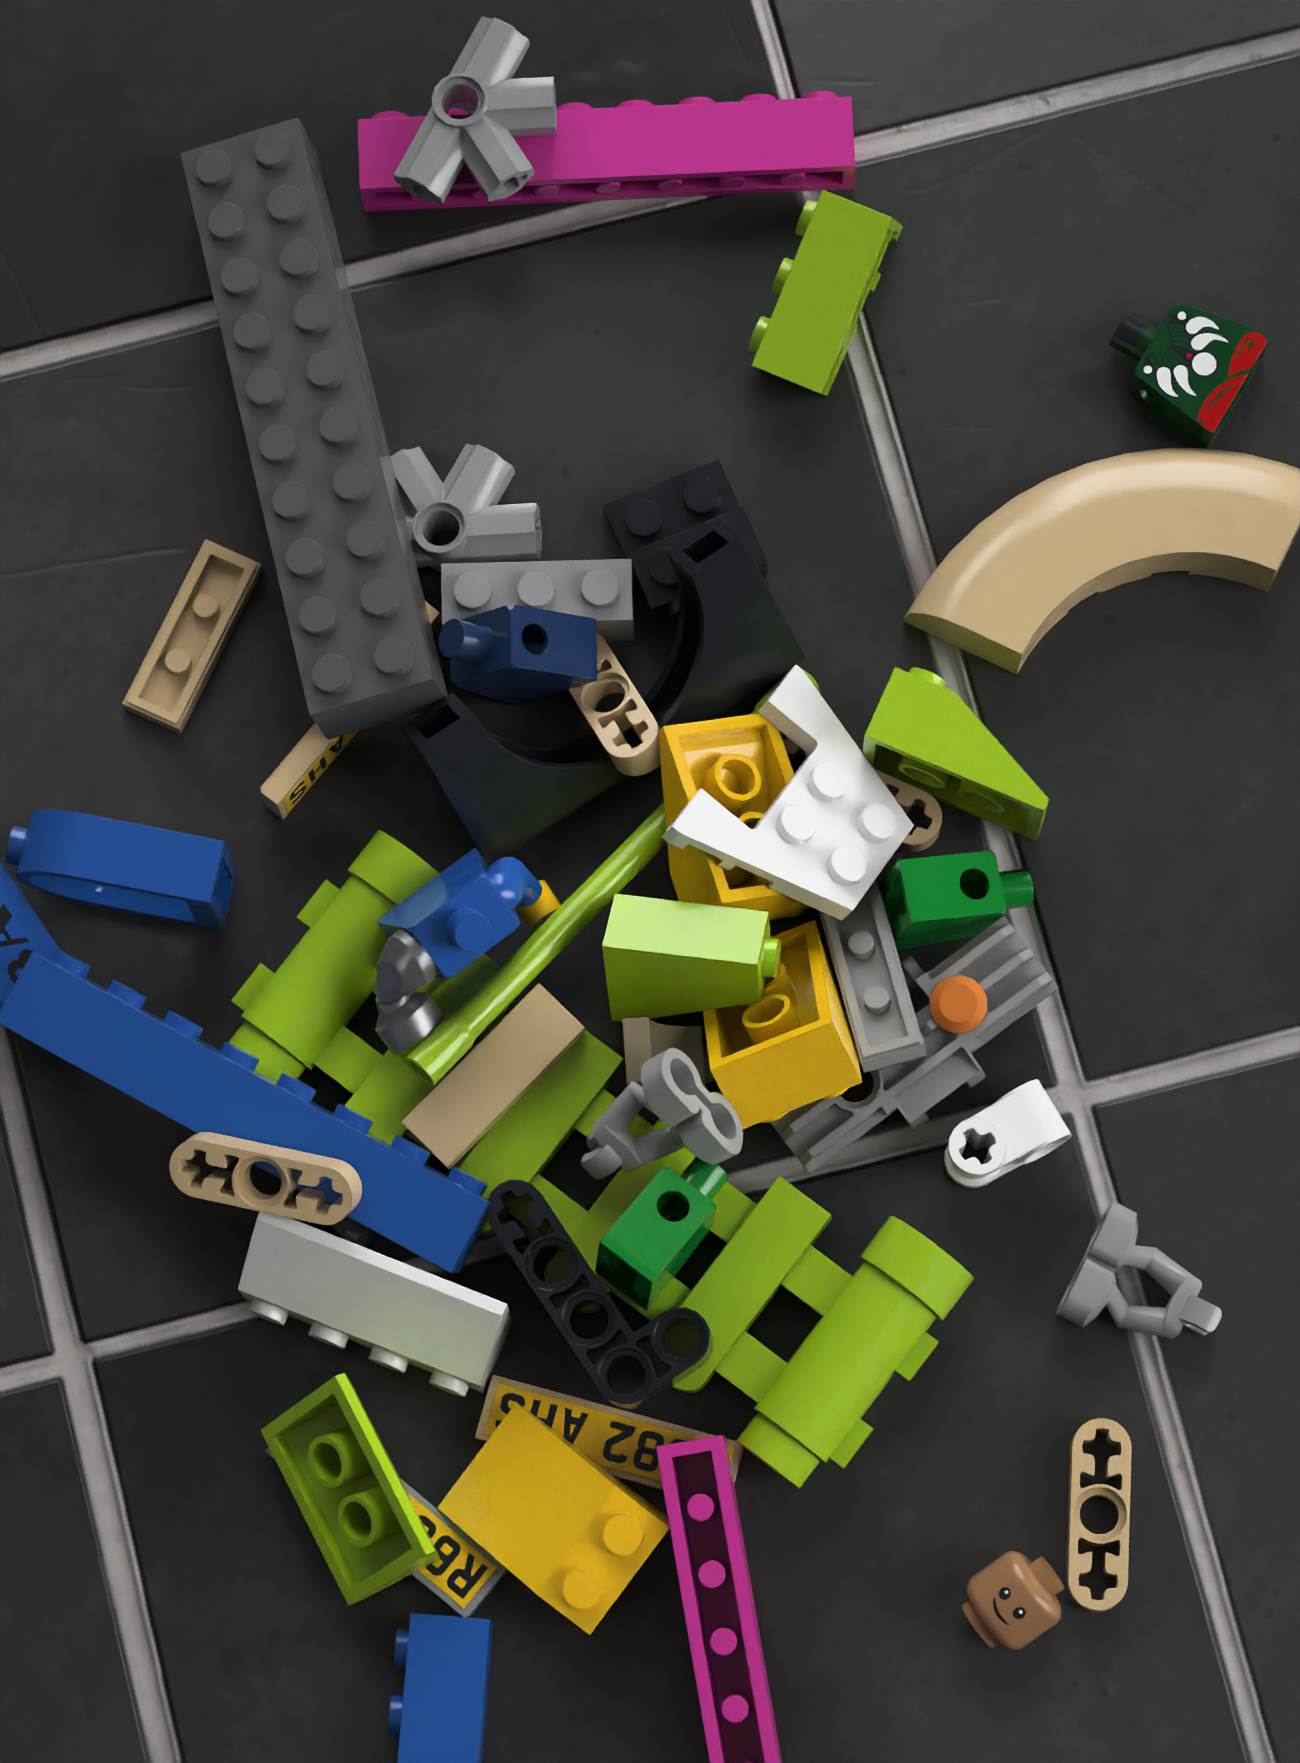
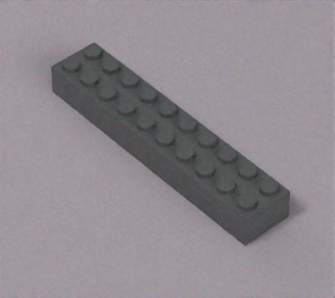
[180,117,448,740]

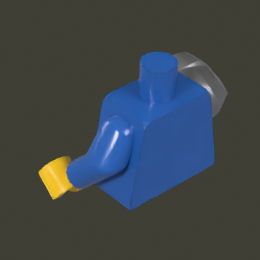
[372,848,561,1053]

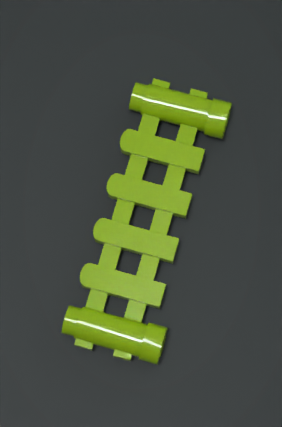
[229,830,974,1489]

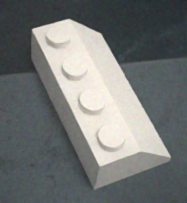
[238,1212,513,1397]

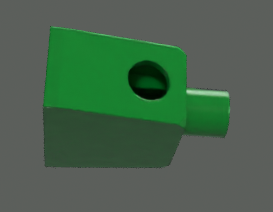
[878,851,1034,950]
[595,1157,729,1312]

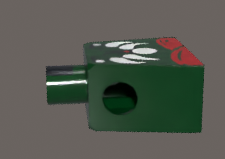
[1109,303,1271,449]

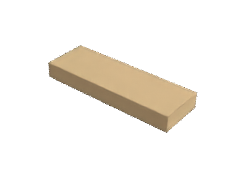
[122,539,264,734]
[401,983,586,1170]

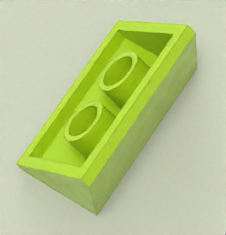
[260,1373,441,1606]

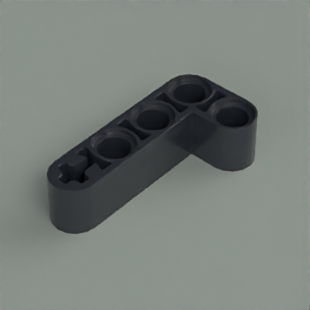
[486,1180,713,1409]

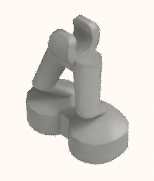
[581,1048,743,1179]
[1056,1201,1222,1339]

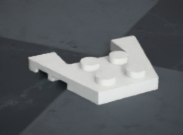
[662,665,914,921]

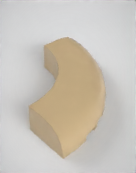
[904,448,1300,675]

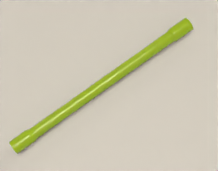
[405,666,820,1086]

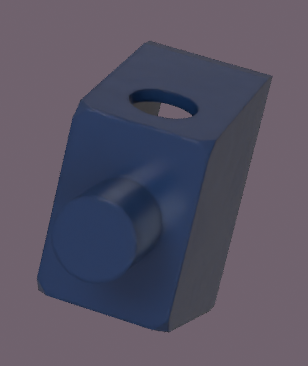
[438,605,597,705]

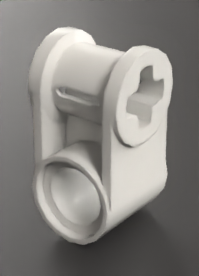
[944,1079,1072,1188]

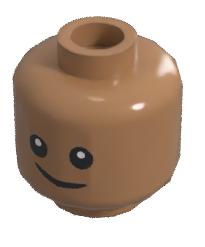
[962,1551,1064,1650]

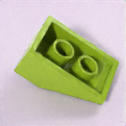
[862,667,1049,841]

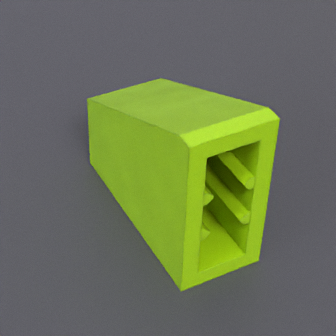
[602,894,781,1022]

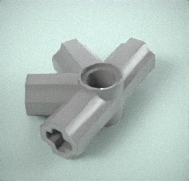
[394,16,557,205]
[390,443,542,573]

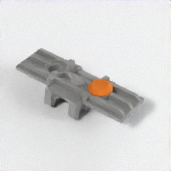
[770,916,1059,1175]

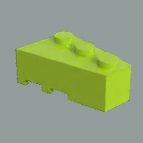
[748,189,903,396]

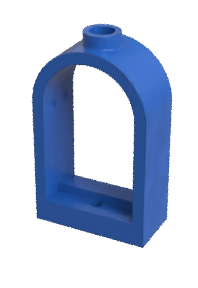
[6,809,237,931]

